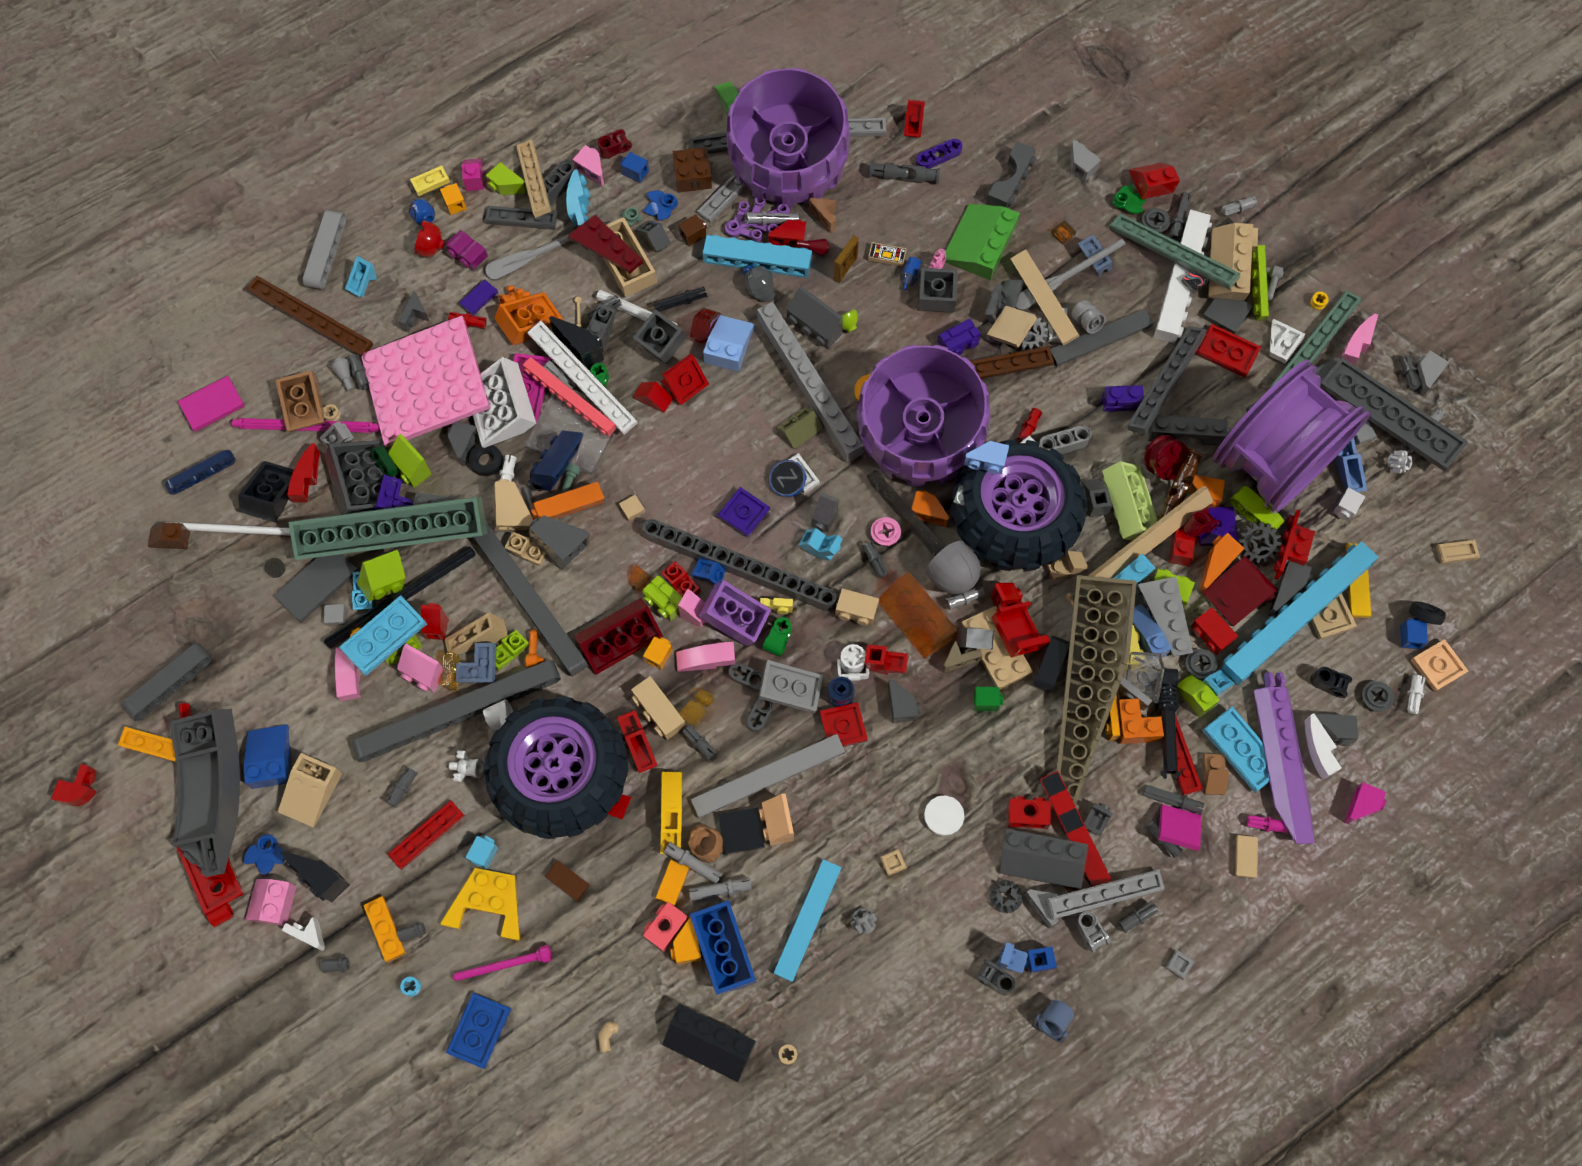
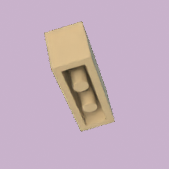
[631,676,686,740]

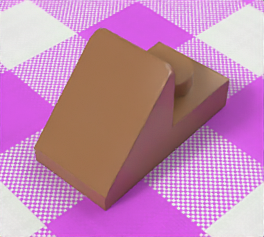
[809,198,837,233]
[1203,754,1229,795]

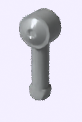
[1266,265,1284,300]

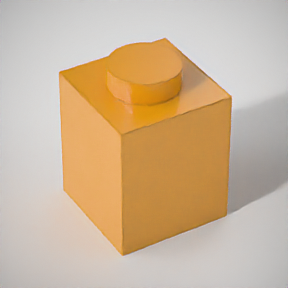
[440,183,467,215]
[643,636,673,671]

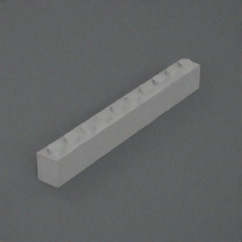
[757,302,863,463]

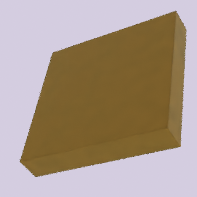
[834,235,859,283]

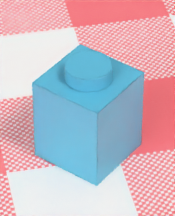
[465,835,498,870]

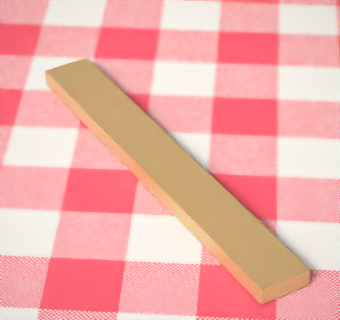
[1088,486,1213,578]

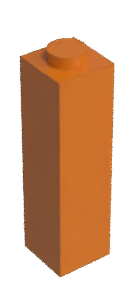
[531,481,605,519]

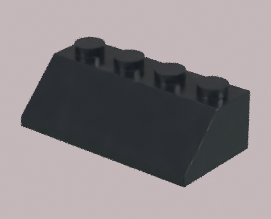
[662,1004,756,1082]

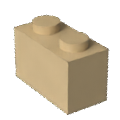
[835,588,879,626]

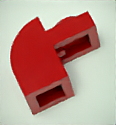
[864,644,909,675]
[51,764,96,806]

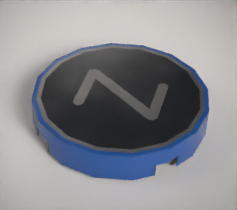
[769,460,807,497]

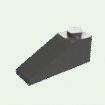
[1268,560,1313,617]

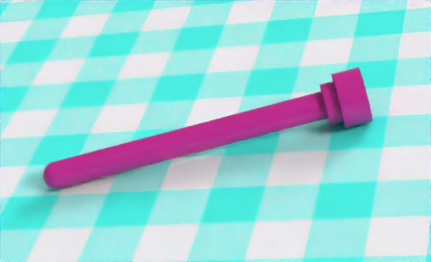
[453,945,552,981]

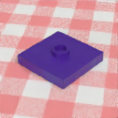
[718,487,770,538]
[1198,507,1239,546]

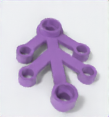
[725,197,790,242]

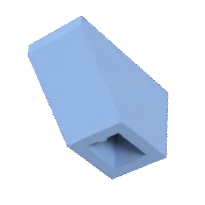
[964,441,1009,474]

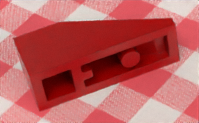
[1168,523,1195,566]

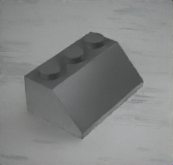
[787,286,843,349]

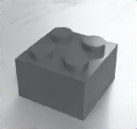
[918,268,957,312]
[633,309,688,364]

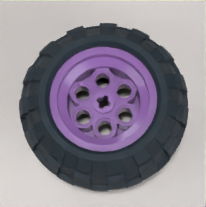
[951,439,1087,572]
[484,696,628,839]

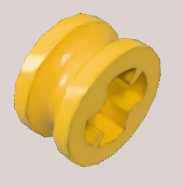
[1310,292,1329,310]

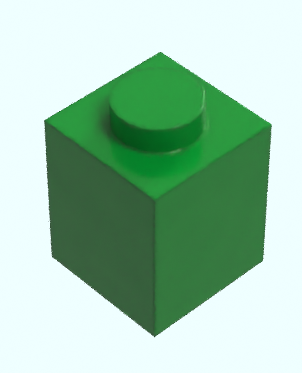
[974,687,1003,711]

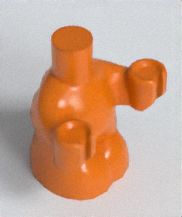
[498,285,530,304]

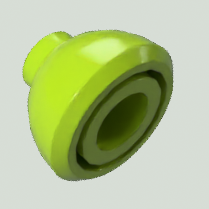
[841,309,858,333]

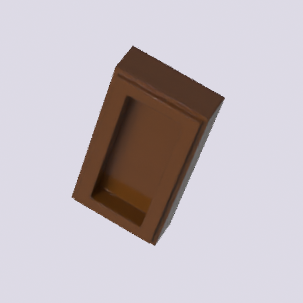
[545,860,590,902]

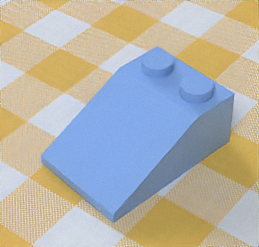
[703,315,755,372]

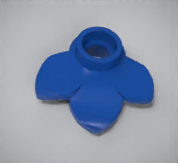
[644,190,678,221]
[244,834,284,876]

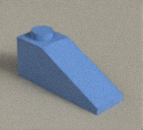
[1133,604,1172,663]

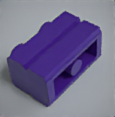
[937,319,981,356]
[1102,385,1144,412]

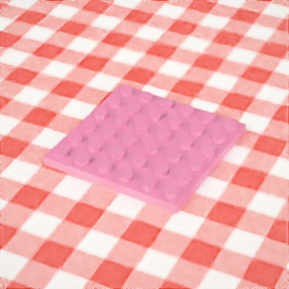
[362,316,491,448]

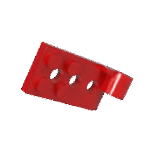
[176,847,244,928]

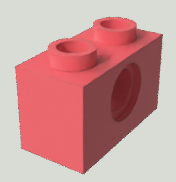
[643,902,689,953]

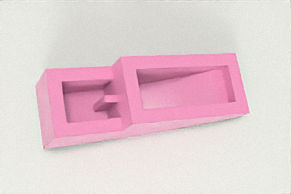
[1340,314,1378,365]
[676,641,735,672]
[335,647,361,701]

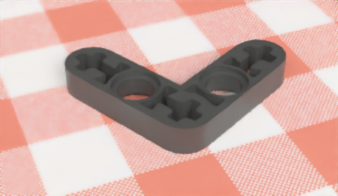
[729,663,776,733]

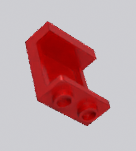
[991,601,1050,658]

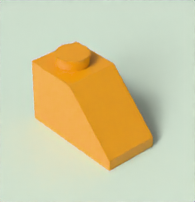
[670,917,702,965]

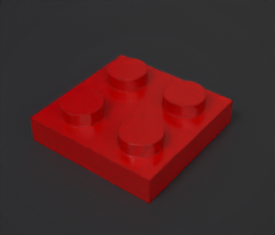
[820,702,868,747]

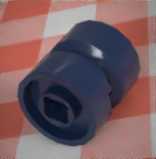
[828,676,854,707]

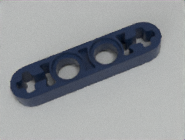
[164,450,236,495]

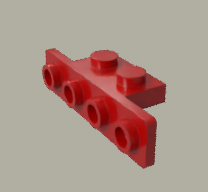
[1273,509,1315,580]

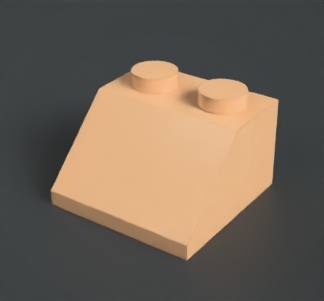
[759,793,794,846]

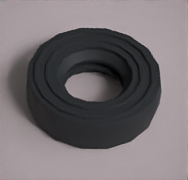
[469,444,503,477]
[1409,601,1446,625]

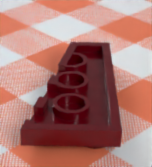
[568,215,643,274]

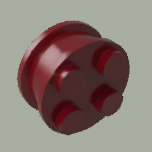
[1144,435,1189,480]

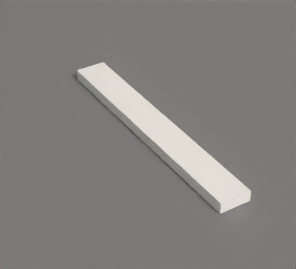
[527,321,638,435]

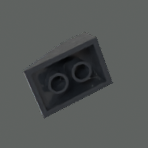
[549,316,604,371]
[238,461,294,522]

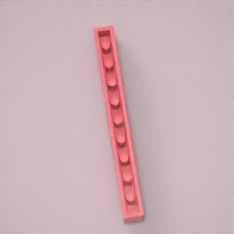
[523,357,616,437]

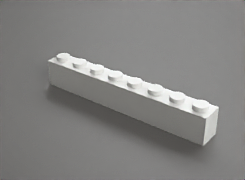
[1153,210,1212,343]

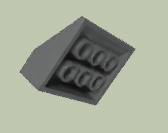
[324,440,400,514]

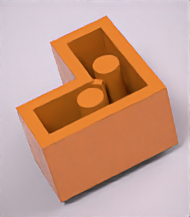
[1117,699,1164,744]

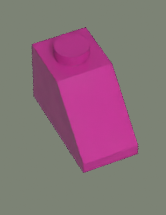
[462,158,484,191]
[1344,782,1386,824]

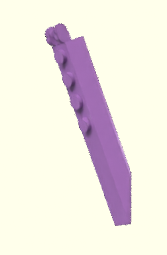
[1254,672,1315,844]

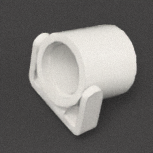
[837,644,869,681]
[483,699,514,732]

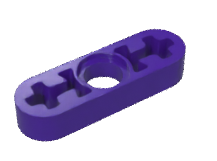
[916,139,963,169]

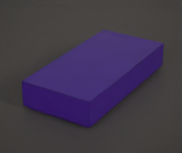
[459,279,498,316]

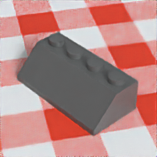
[1000,829,1089,889]

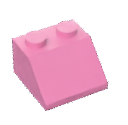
[397,644,447,693]
[245,879,297,927]

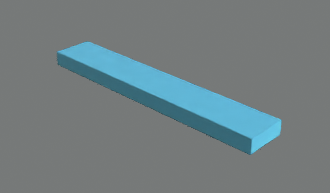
[773,859,842,983]

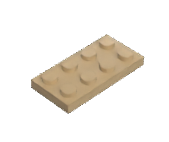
[961,606,1033,689]

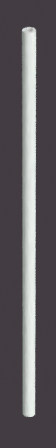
[164,522,291,536]

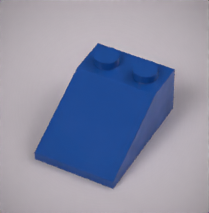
[244,725,292,789]

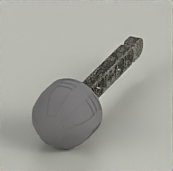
[867,470,981,594]

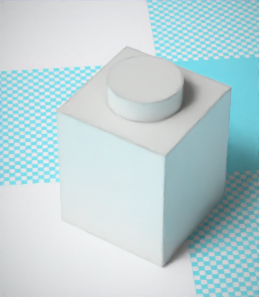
[1333,487,1365,521]

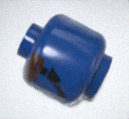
[409,199,435,225]

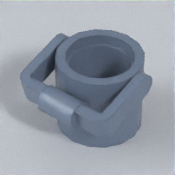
[1033,1000,1074,1043]

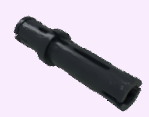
[653,286,708,312]

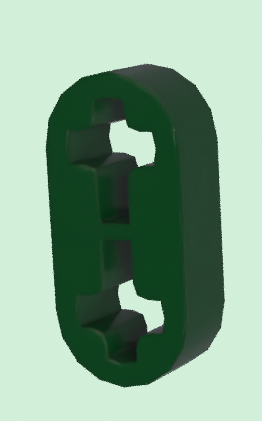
[371,445,398,477]

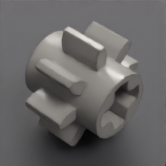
[851,908,877,934]

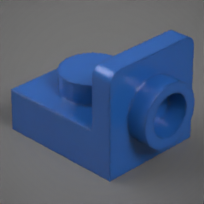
[691,558,725,585]

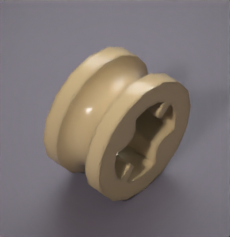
[323,404,341,421]
[779,1044,798,1065]

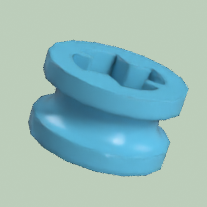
[400,976,421,997]

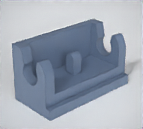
[1078,235,1112,276]

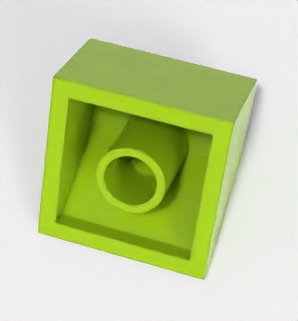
[388,434,432,488]
[357,550,406,601]

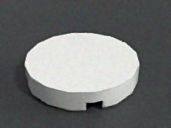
[924,795,965,836]

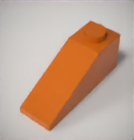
[1199,533,1245,592]

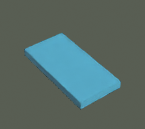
[339,595,427,676]
[1202,706,1270,793]

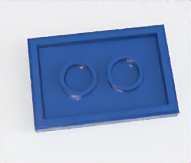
[446,993,512,1069]

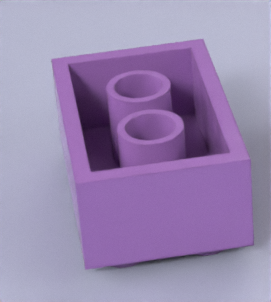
[698,580,771,646]

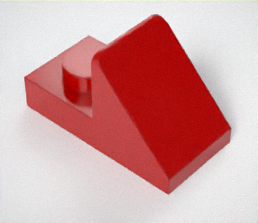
[904,99,925,137]

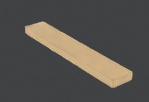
[516,140,552,218]
[1010,249,1079,346]

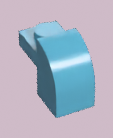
[798,528,843,560]

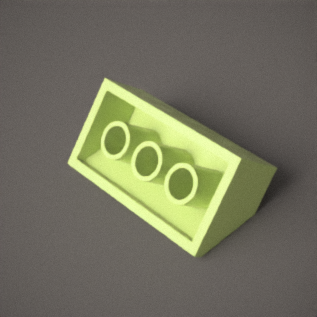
[1102,461,1158,541]

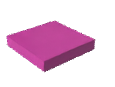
[1158,804,1202,851]

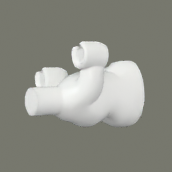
[449,750,484,782]

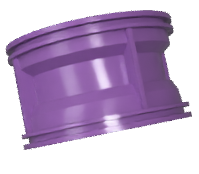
[1212,359,1371,515]

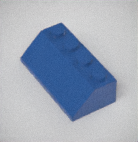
[690,900,757,995]

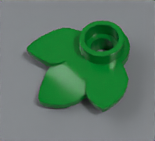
[1112,185,1146,214]

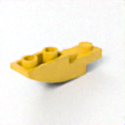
[660,772,682,854]

